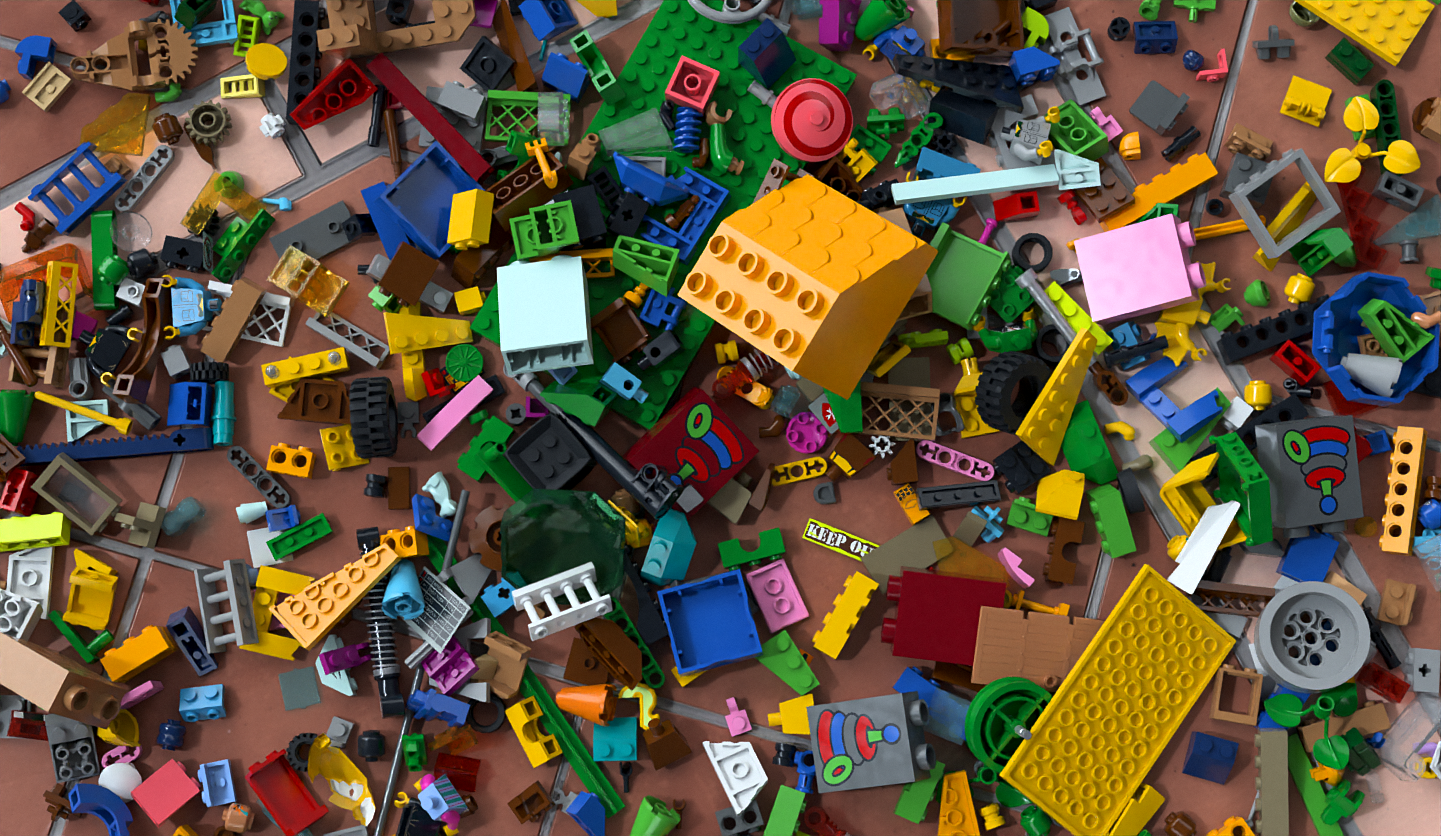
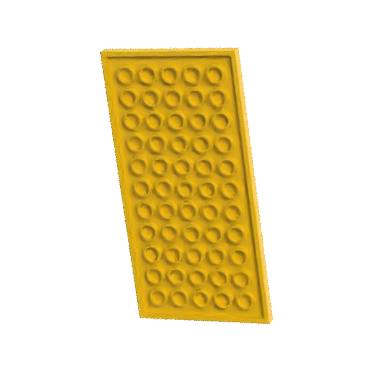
[999,564,1236,836]

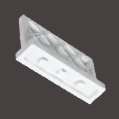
[202,280,295,347]

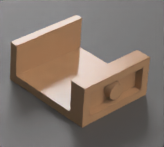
[472,631,532,699]

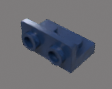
[1133,21,1178,54]

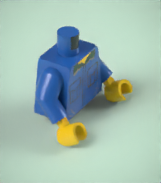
[863,25,926,91]

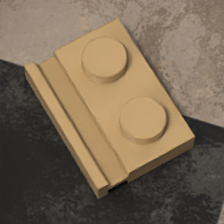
[22,62,73,113]

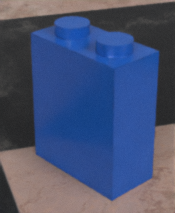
[1276,525,1340,583]

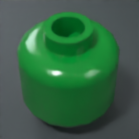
[97,254,129,286]
[1020,805,1052,836]

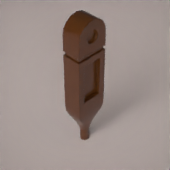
[184,122,217,170]

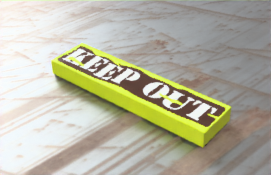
[802,518,879,562]

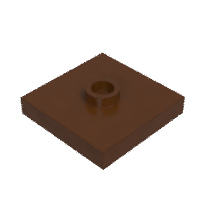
[563,637,609,685]

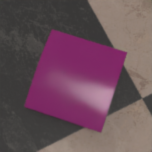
[420,635,480,696]

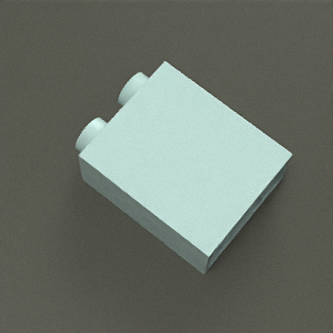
[497,255,594,375]

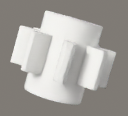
[259,113,286,139]
[868,436,895,459]

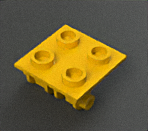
[1279,75,1332,127]
[320,425,369,472]
[608,500,649,547]

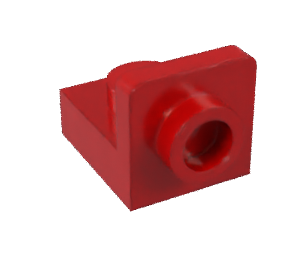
[421,368,456,398]

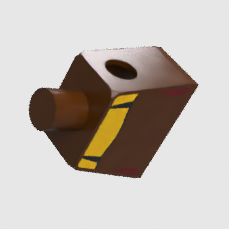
[825,433,876,482]

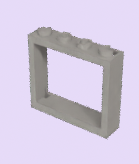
[1228,148,1341,259]

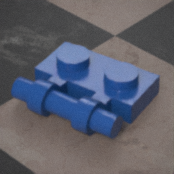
[639,287,687,331]

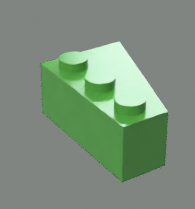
[1357,299,1435,363]

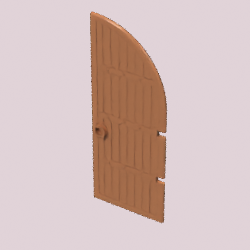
[971,606,1105,692]

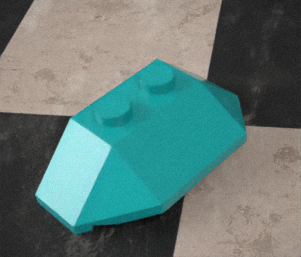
[640,508,697,586]

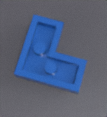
[412,493,454,542]

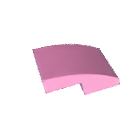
[998,547,1035,589]

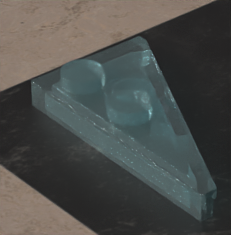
[1373,194,1441,247]

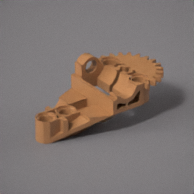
[70,19,198,91]

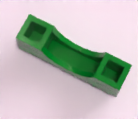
[569,30,626,107]

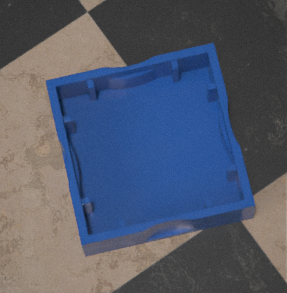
[374,141,485,260]
[657,569,763,677]

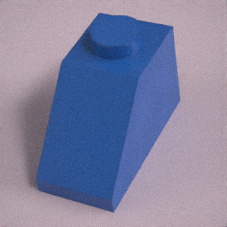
[566,791,605,836]

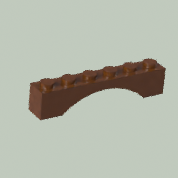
[112,278,174,404]

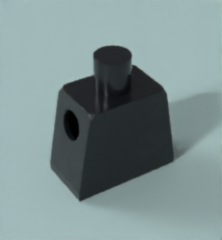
[636,329,687,371]

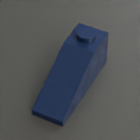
[166,606,218,677]

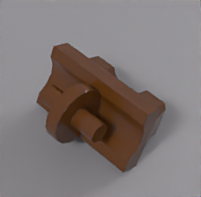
[43,783,82,822]

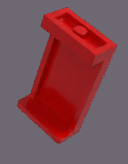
[245,749,329,836]

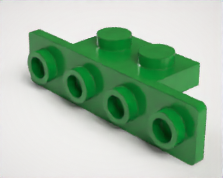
[211,208,275,283]

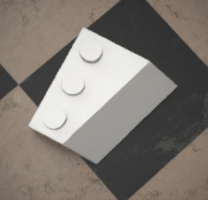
[0,589,43,641]

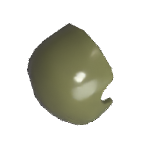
[1289,1,1320,27]

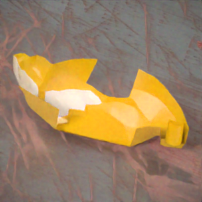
[308,732,376,826]

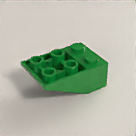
[540,381,618,427]

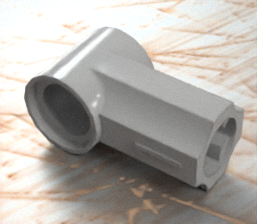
[68,358,94,401]

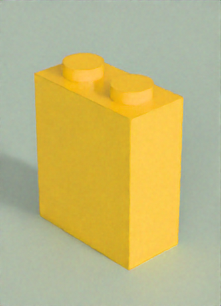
[447,189,494,250]

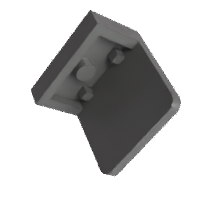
[1129,80,1190,135]

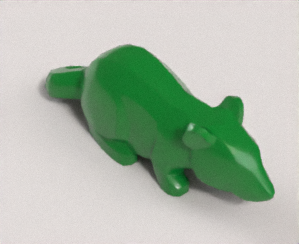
[894,112,943,168]

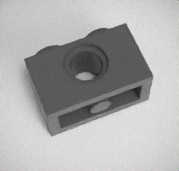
[1371,171,1425,213]

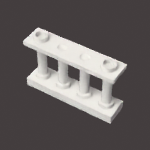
[512,562,613,641]

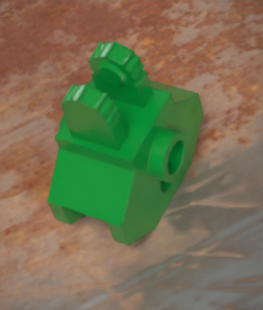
[1320,778,1365,826]

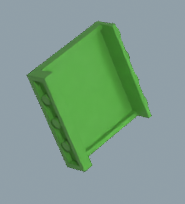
[926,222,1011,331]

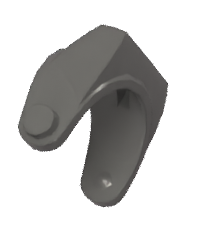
[1050,269,1083,287]

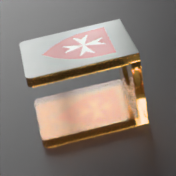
[807,393,840,438]

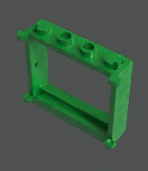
[1209,432,1273,546]

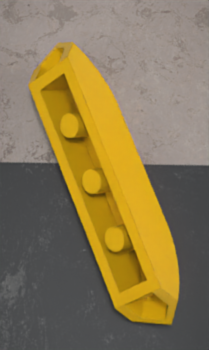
[399,302,427,401]

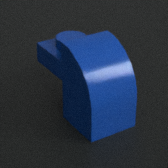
[15,35,57,80]

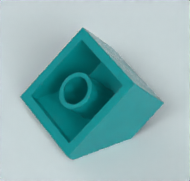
[593,717,638,761]

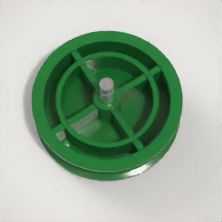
[965,676,1053,773]

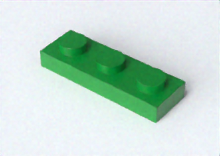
[266,513,333,561]

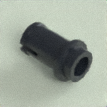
[106,304,134,325]

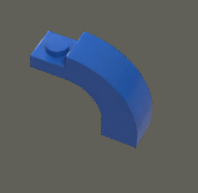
[68,783,133,836]

